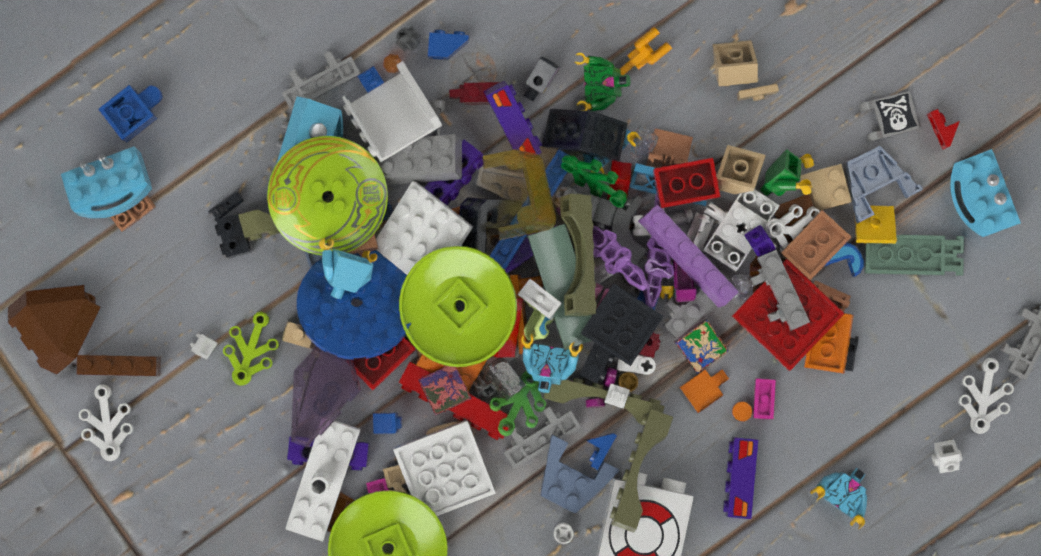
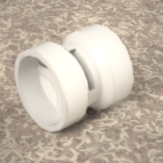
[632,215,650,236]
[554,522,574,544]

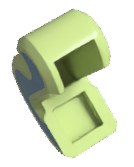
[524,300,554,341]

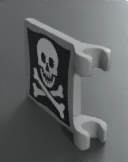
[859,91,920,142]

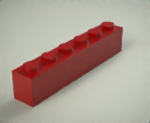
[398,362,509,440]

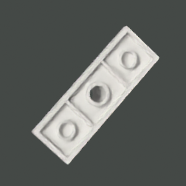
[285,417,361,542]

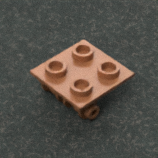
[646,128,693,168]

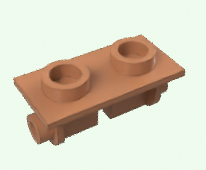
[813,280,851,312]

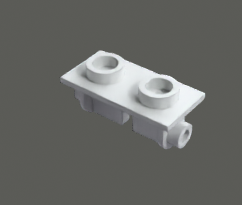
[687,212,714,252]

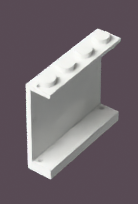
[342,61,442,162]

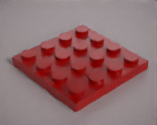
[732,259,845,371]

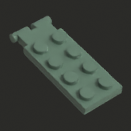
[864,235,964,276]

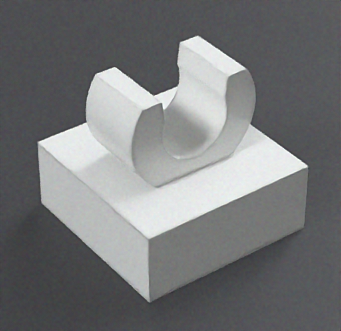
[190,334,218,359]
[604,383,630,409]

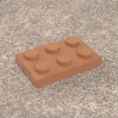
[781,210,851,281]

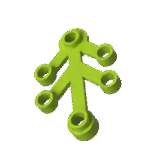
[223,312,279,386]

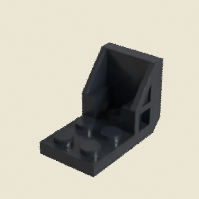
[542,109,628,161]
[459,197,522,253]

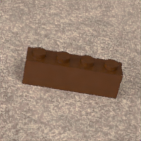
[76,355,161,376]

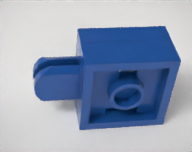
[98,85,163,142]

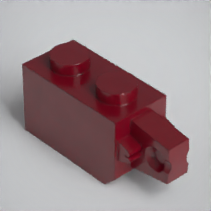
[449,82,500,105]

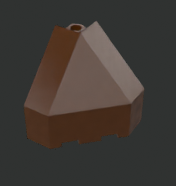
[8,284,101,375]

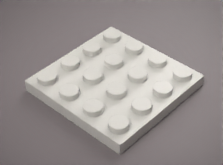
[376,181,473,275]
[393,420,496,516]

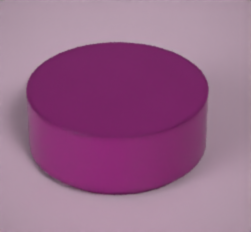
[603,367,617,387]
[585,398,605,408]

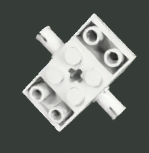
[703,190,780,272]

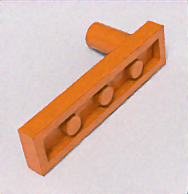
[510,275,543,354]

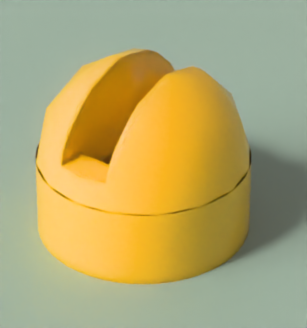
[660,286,674,299]

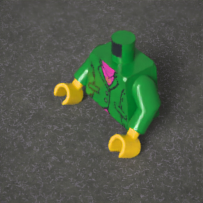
[574,53,631,111]
[760,149,814,196]

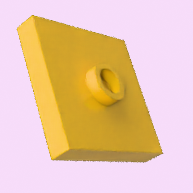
[854,206,897,244]

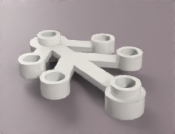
[765,204,820,252]
[958,358,1014,434]
[79,385,134,461]

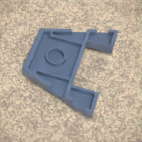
[845,146,923,224]
[540,434,620,514]

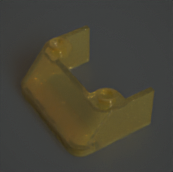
[483,150,556,240]

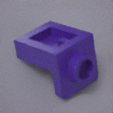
[744,225,776,258]

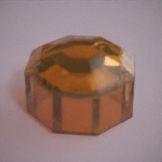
[383,54,402,74]

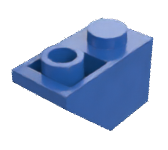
[428,30,469,60]
[373,412,402,434]

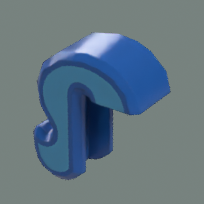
[825,243,864,277]

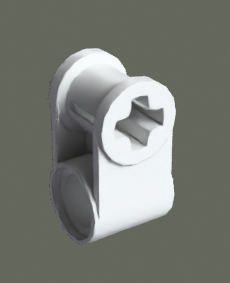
[616,355,656,375]

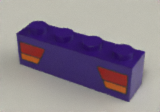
[483,80,542,164]
[723,437,758,519]

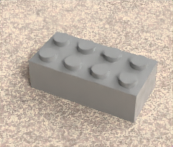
[379,134,462,185]

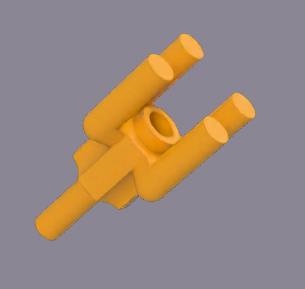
[620,27,673,75]

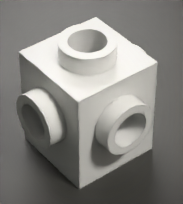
[932,440,962,473]

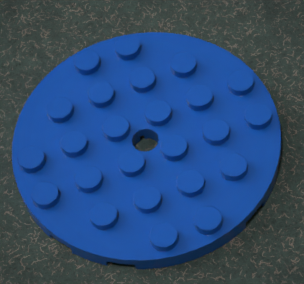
[297,250,411,360]

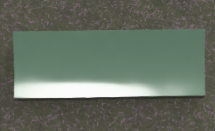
[527,224,592,350]

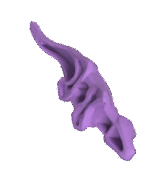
[643,192,674,308]
[556,207,648,290]

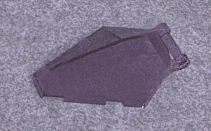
[291,346,361,447]

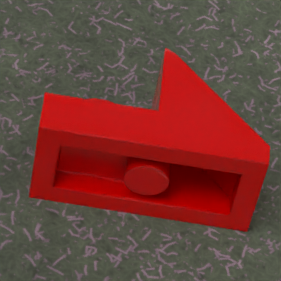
[927,109,960,150]

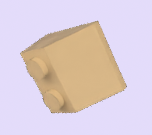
[713,40,758,86]
[717,145,766,194]
[800,164,851,211]

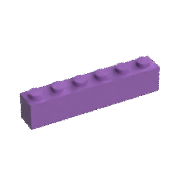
[638,204,738,308]

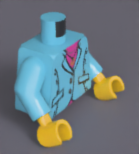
[319,238,377,299]
[521,334,583,393]
[810,468,867,529]

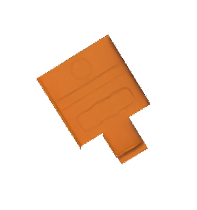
[680,369,729,413]

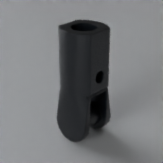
[208,191,244,222]
[845,336,859,372]

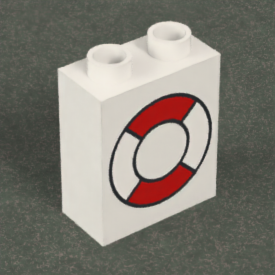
[596,469,694,556]

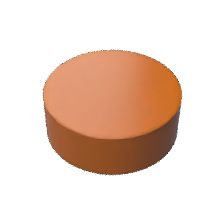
[732,402,752,421]

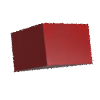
[607,161,631,202]

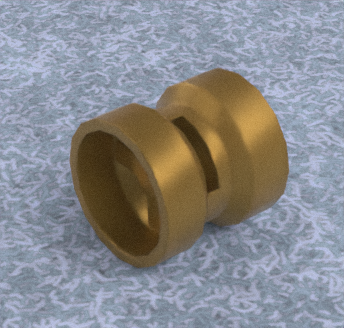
[618,372,638,392]

